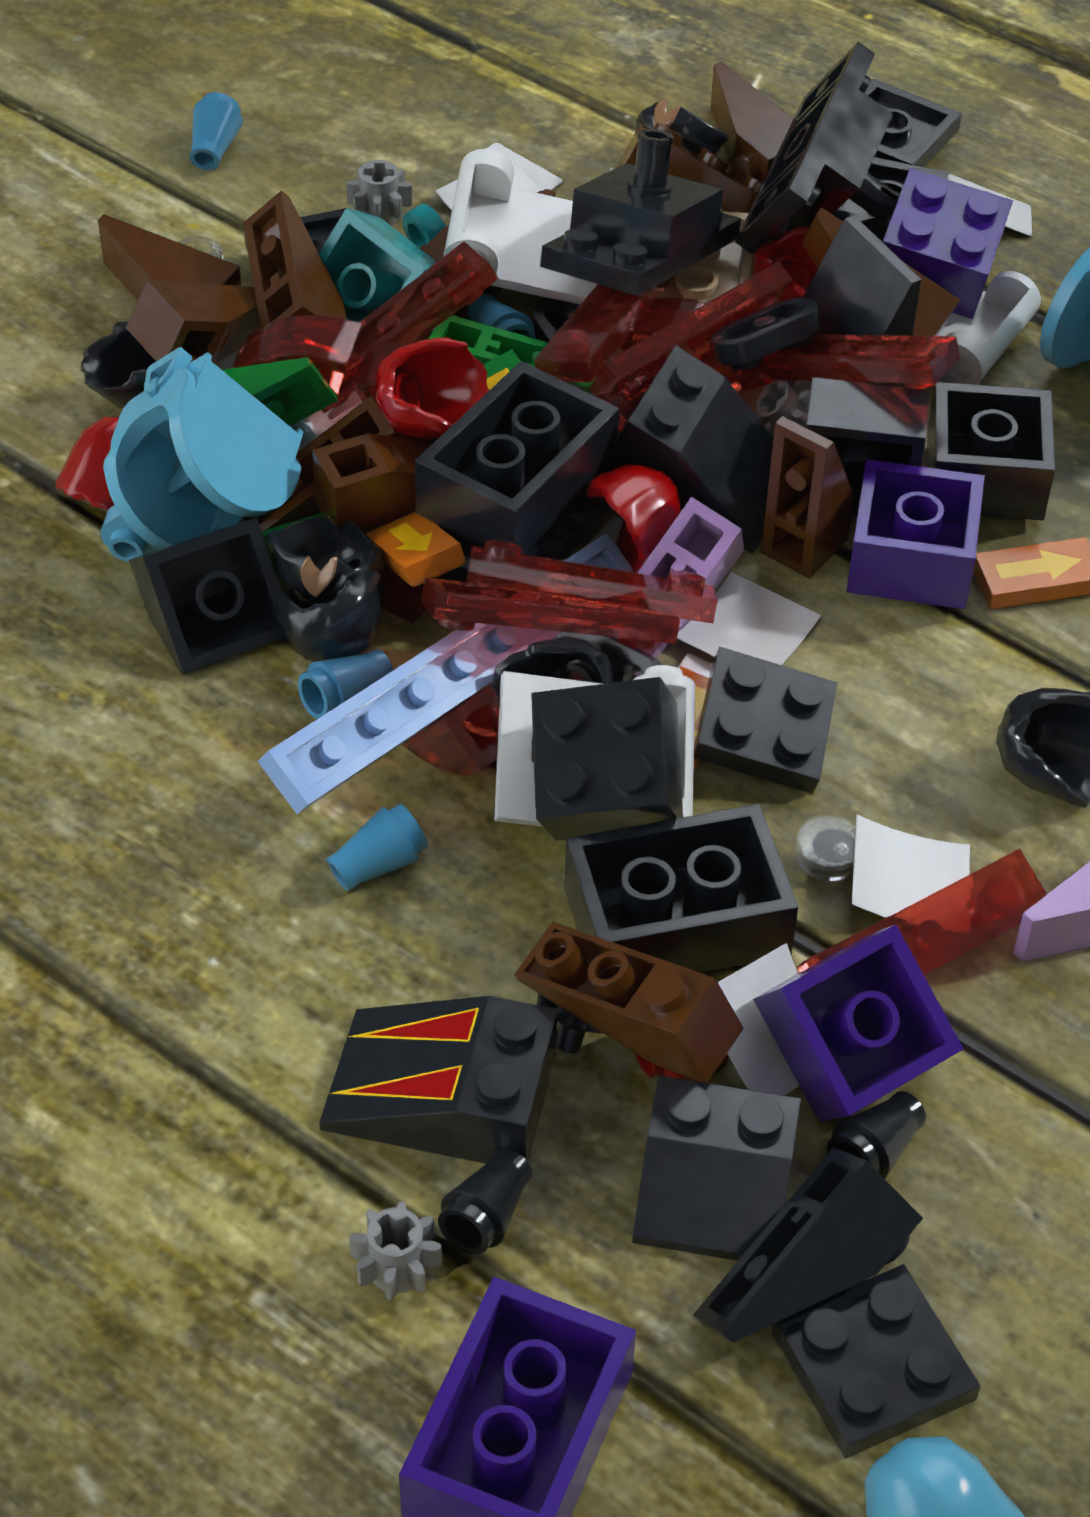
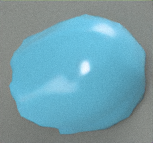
[865,1437,1025,1517]

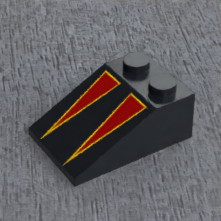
[319,996,558,1164]

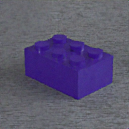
[399,1277,636,1517]

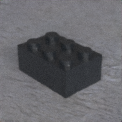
[415,361,620,564]
[564,804,799,973]

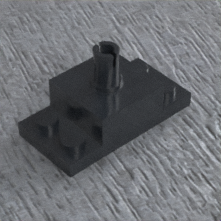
[735,42,900,254]
[540,129,741,296]

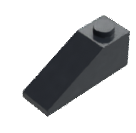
[693,1147,923,1343]

